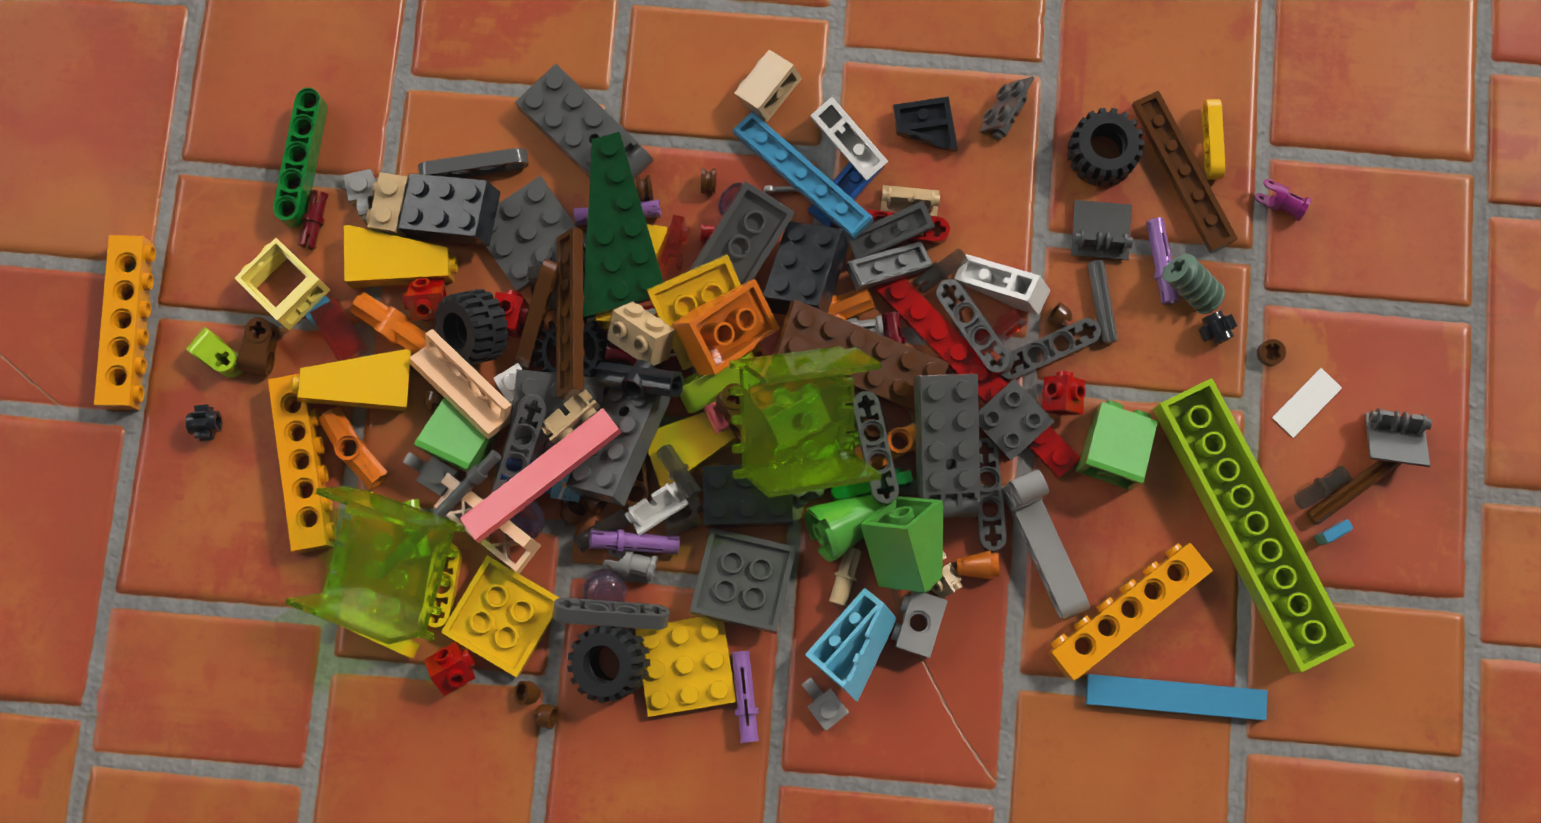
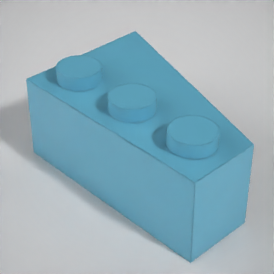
[805,588,897,702]

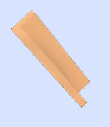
[410,329,512,439]
[434,473,541,574]

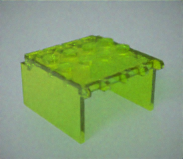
[729,346,881,498]
[285,486,465,644]

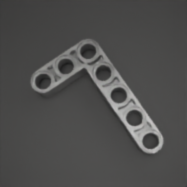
[1002,469,1090,621]

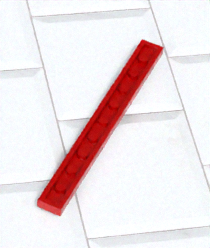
[871,252,1080,479]

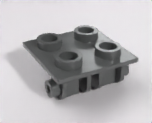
[979,76,1034,141]
[1071,200,1133,260]
[979,379,1055,461]
[1365,408,1432,467]

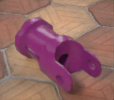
[1254,179,1311,221]

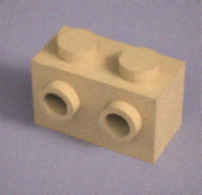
[734,50,802,122]
[366,172,408,238]
[607,302,675,366]

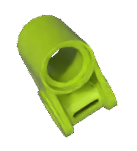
[186,326,243,378]

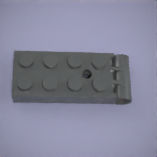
[515,64,653,179]
[688,180,795,285]
[566,364,671,506]
[914,373,980,519]

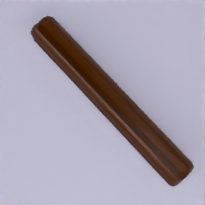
[1307,460,1402,525]

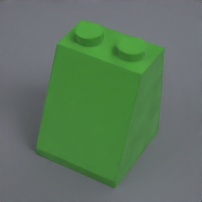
[414,398,501,472]
[1075,400,1158,491]
[860,496,943,593]

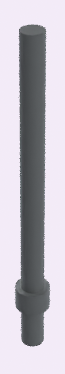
[376,450,501,579]

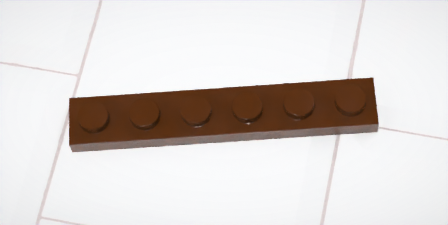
[1131,90,1238,253]
[556,227,585,400]

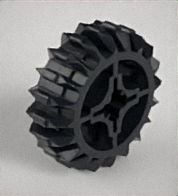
[533,319,610,377]

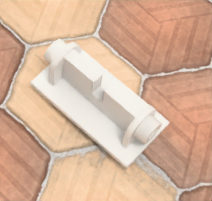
[625,482,689,536]

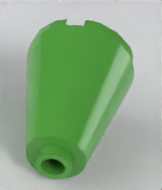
[804,494,883,562]

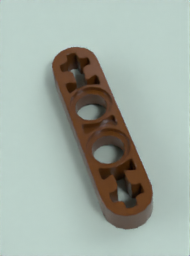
[515,259,560,369]

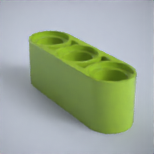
[680,350,764,413]

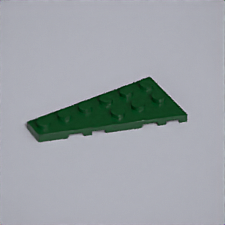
[583,132,664,319]

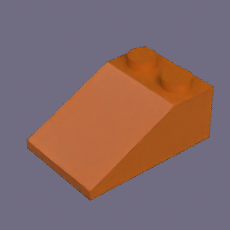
[672,279,780,375]

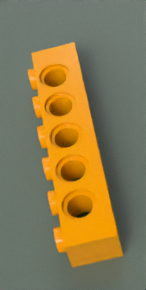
[94,235,156,410]
[268,374,337,554]
[1047,543,1213,681]

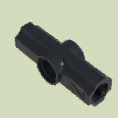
[595,360,684,399]

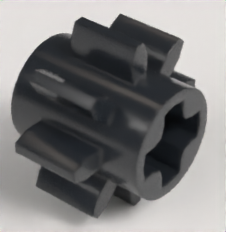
[1199,310,1238,346]
[186,404,223,441]

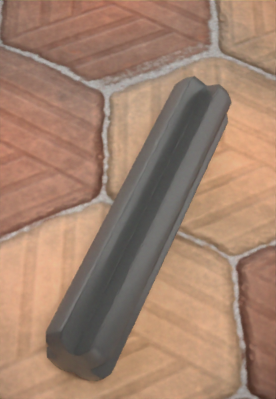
[1088,260,1118,344]

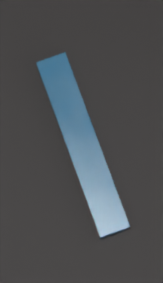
[732,111,873,240]
[1085,674,1268,720]

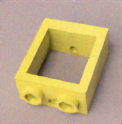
[235,238,330,331]

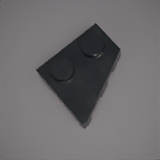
[892,96,958,152]

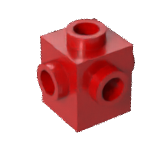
[403,278,447,321]
[494,290,530,338]
[1042,371,1086,416]
[424,641,476,696]

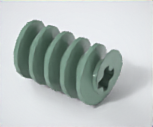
[1162,254,1225,314]

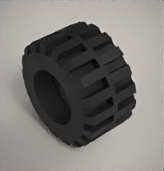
[1067,108,1144,187]
[435,289,508,365]
[567,626,650,703]

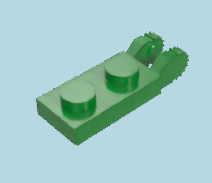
[831,467,913,501]

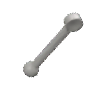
[763,185,797,194]

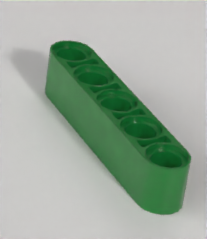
[273,87,328,228]

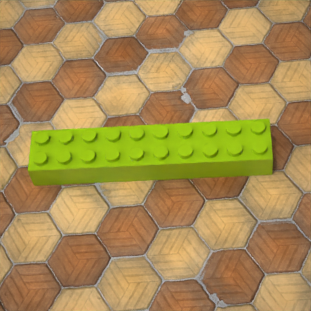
[1153,378,1355,673]

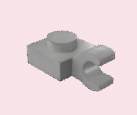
[343,169,375,221]
[403,452,458,496]
[801,677,849,731]

